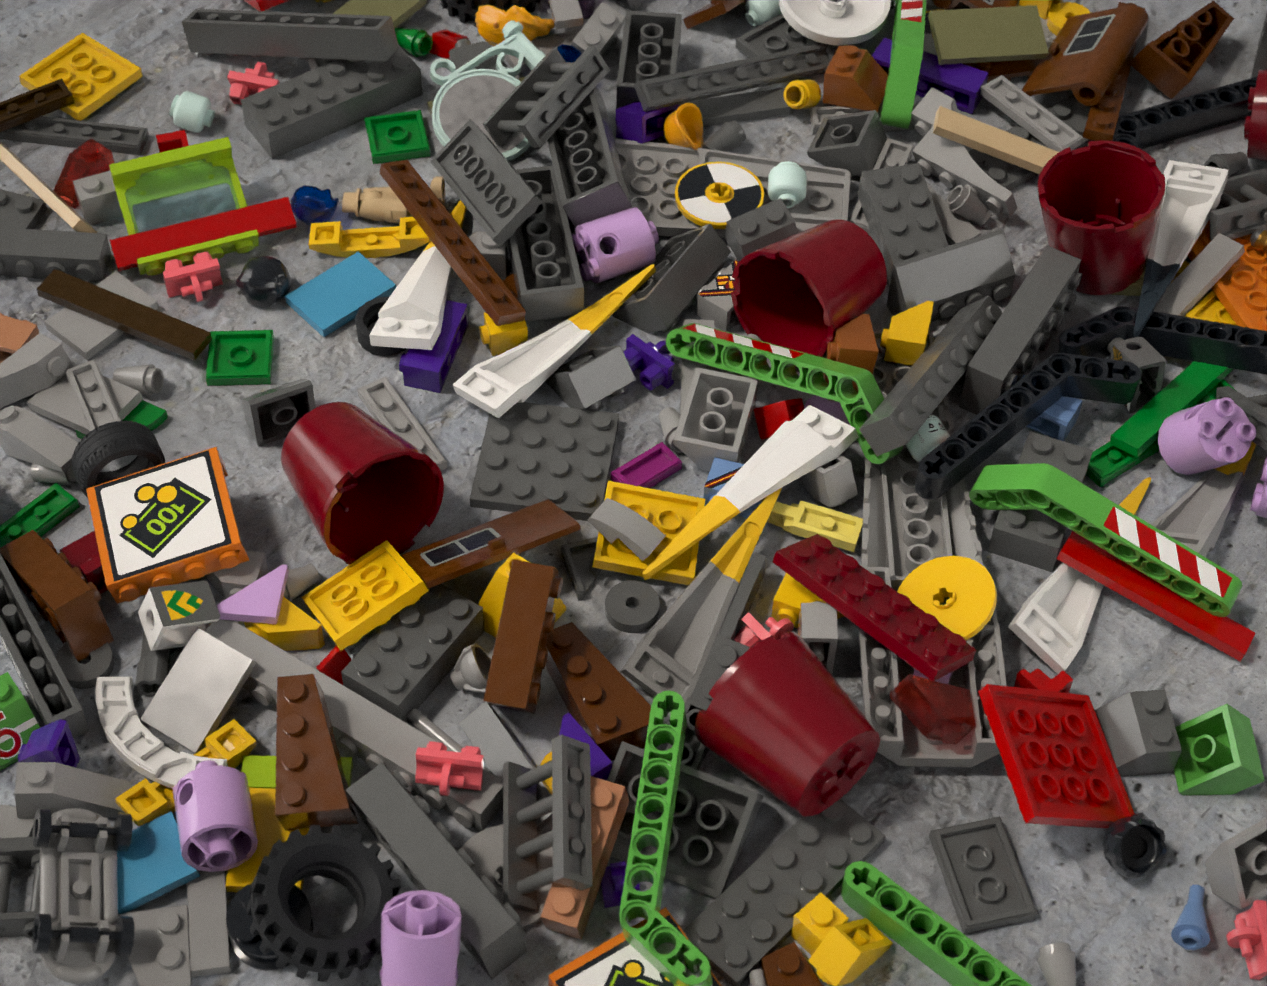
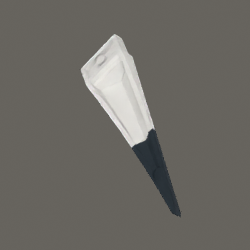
[1134,160,1229,337]

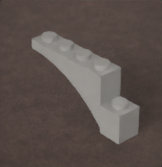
[911,88,1017,217]

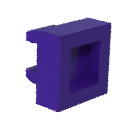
[600,861,641,908]

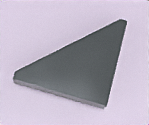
[561,537,603,601]

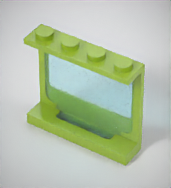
[109,137,259,276]

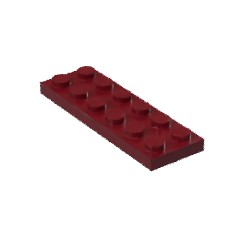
[772,534,977,682]

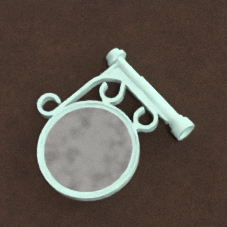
[430,20,546,161]

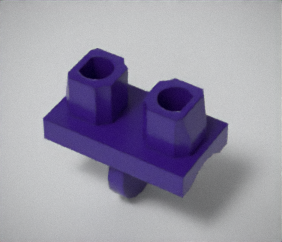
[623,334,675,391]

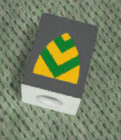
[138,580,220,651]

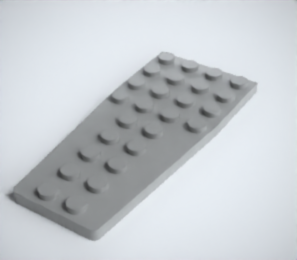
[614,139,851,238]

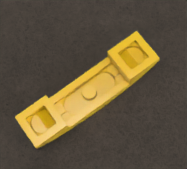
[309,217,430,258]
[115,719,257,826]

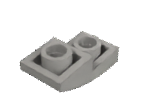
[587,498,666,561]

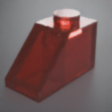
[53,138,114,209]
[890,674,976,745]

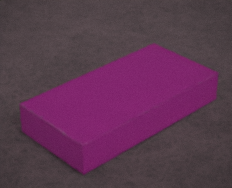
[611,442,682,488]

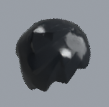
[236,256,291,308]
[1103,812,1167,879]

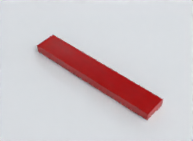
[110,197,296,272]
[1056,531,1256,662]

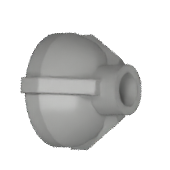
[450,643,492,693]

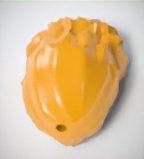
[475,5,555,46]

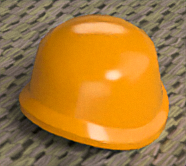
[664,102,703,150]

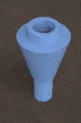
[1171,885,1210,950]

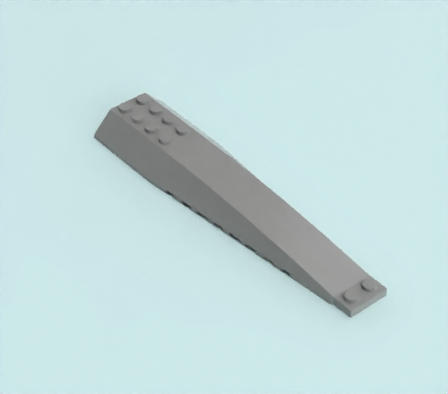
[859,330,1007,767]

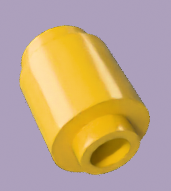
[783,80,821,109]

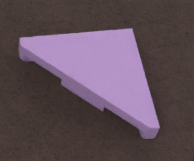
[217,564,289,624]

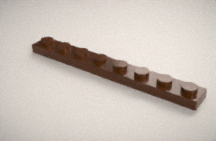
[1083,2,1146,141]
[379,160,526,326]

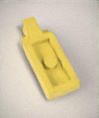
[768,500,863,552]

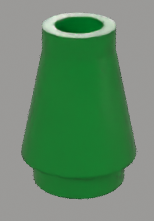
[395,27,432,57]

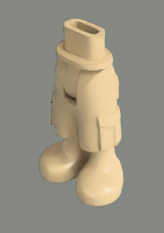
[342,176,445,223]

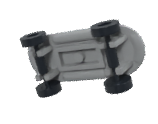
[32,808,135,984]

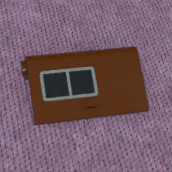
[1022,5,1149,106]
[401,499,581,588]

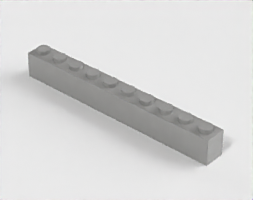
[204,620,503,831]

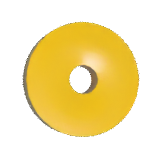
[1047,2,1091,36]

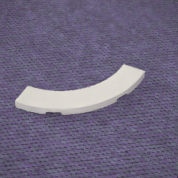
[95,677,228,788]

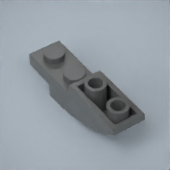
[666,634,750,770]

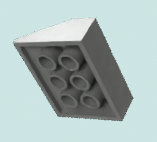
[607,741,764,898]

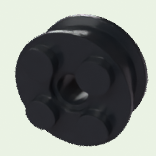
[226,882,313,970]

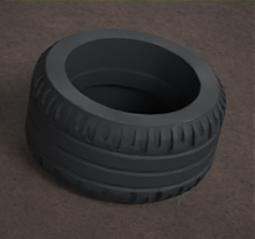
[72,421,165,498]

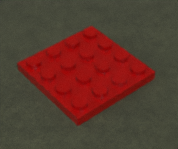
[978,684,1135,829]

